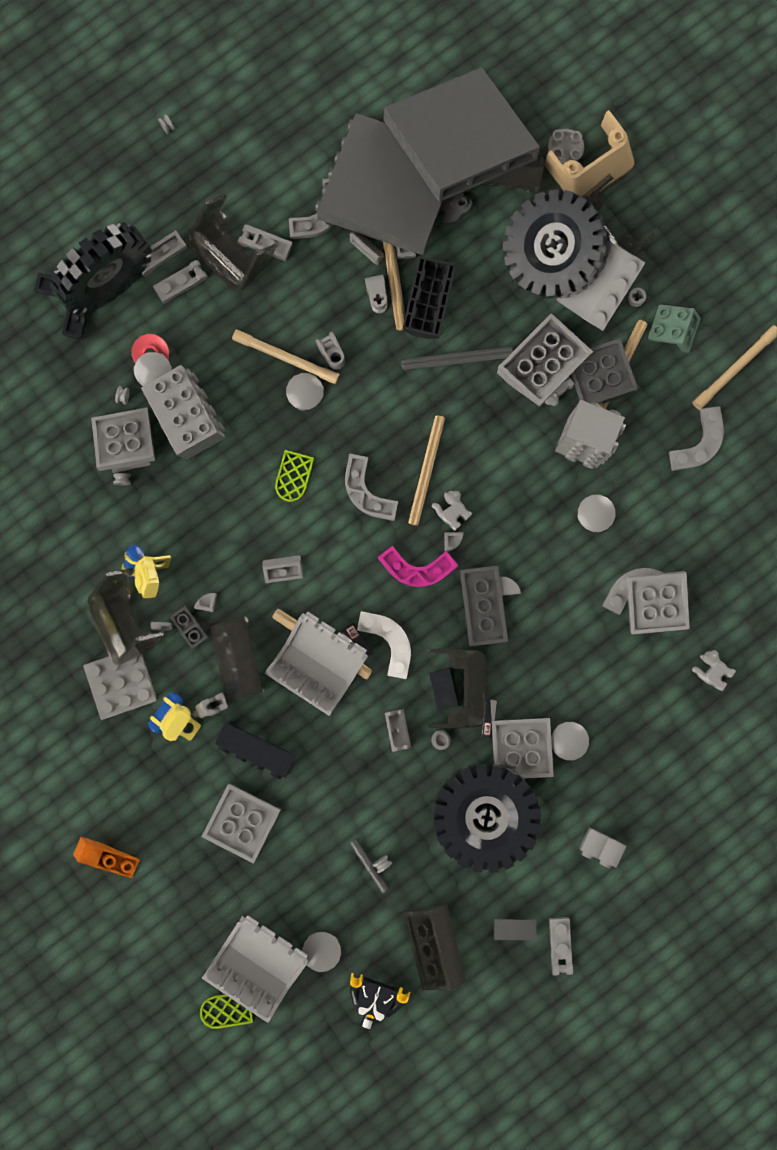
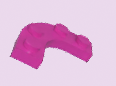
[378,546,458,587]

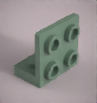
[648,305,701,353]

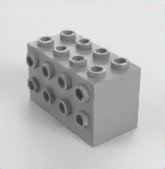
[141,365,225,460]
[555,400,626,469]

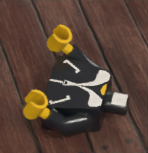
[350,973,410,1029]

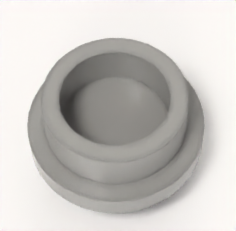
[431,730,451,750]

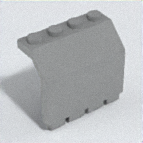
[265,612,368,716]
[202,915,309,1023]

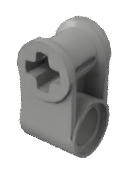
[365,274,388,314]
[315,332,345,371]

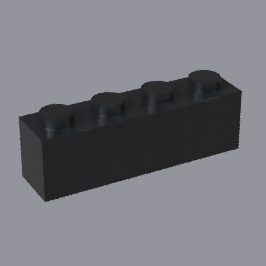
[215,722,297,779]

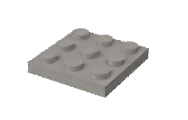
[91,408,155,471]
[627,571,690,634]
[83,646,157,720]
[491,718,554,778]
[202,783,281,864]

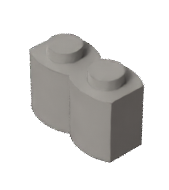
[579,827,626,869]

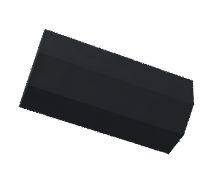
[402,256,456,339]

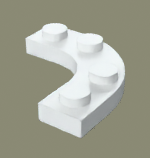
[357,612,411,679]

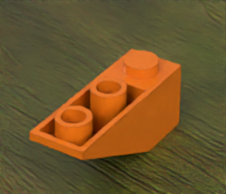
[73,837,139,878]

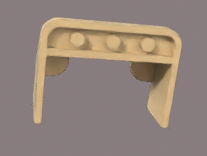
[544,110,634,201]

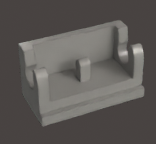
[385,709,411,752]

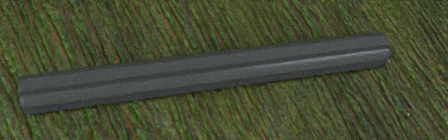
[402,347,513,370]

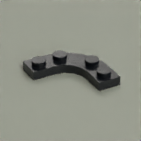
[34,272,87,340]

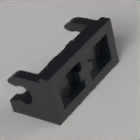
[429,668,461,711]

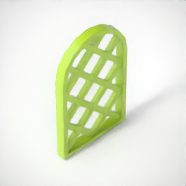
[275,450,314,502]
[200,994,253,1029]

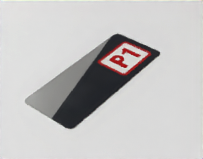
[341,623,373,656]
[482,700,497,738]

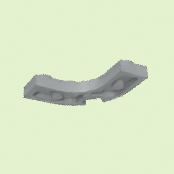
[289,179,334,239]
[669,406,724,471]
[345,454,398,521]
[602,568,663,615]

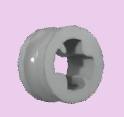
[158,115,175,135]
[628,288,646,307]
[115,386,130,405]
[113,473,131,485]
[373,855,392,873]

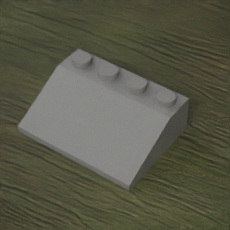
[556,241,646,331]
[497,314,593,406]

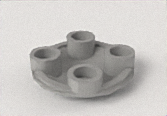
[548,129,584,164]
[134,352,172,386]
[286,373,324,411]
[577,495,615,532]
[551,722,589,760]
[302,932,341,972]

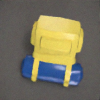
[122,545,171,598]
[148,692,201,741]

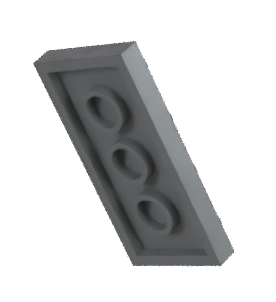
[460,566,508,647]

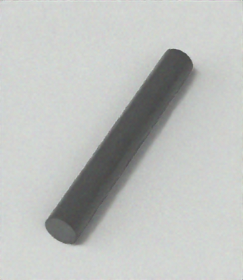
[350,839,389,893]

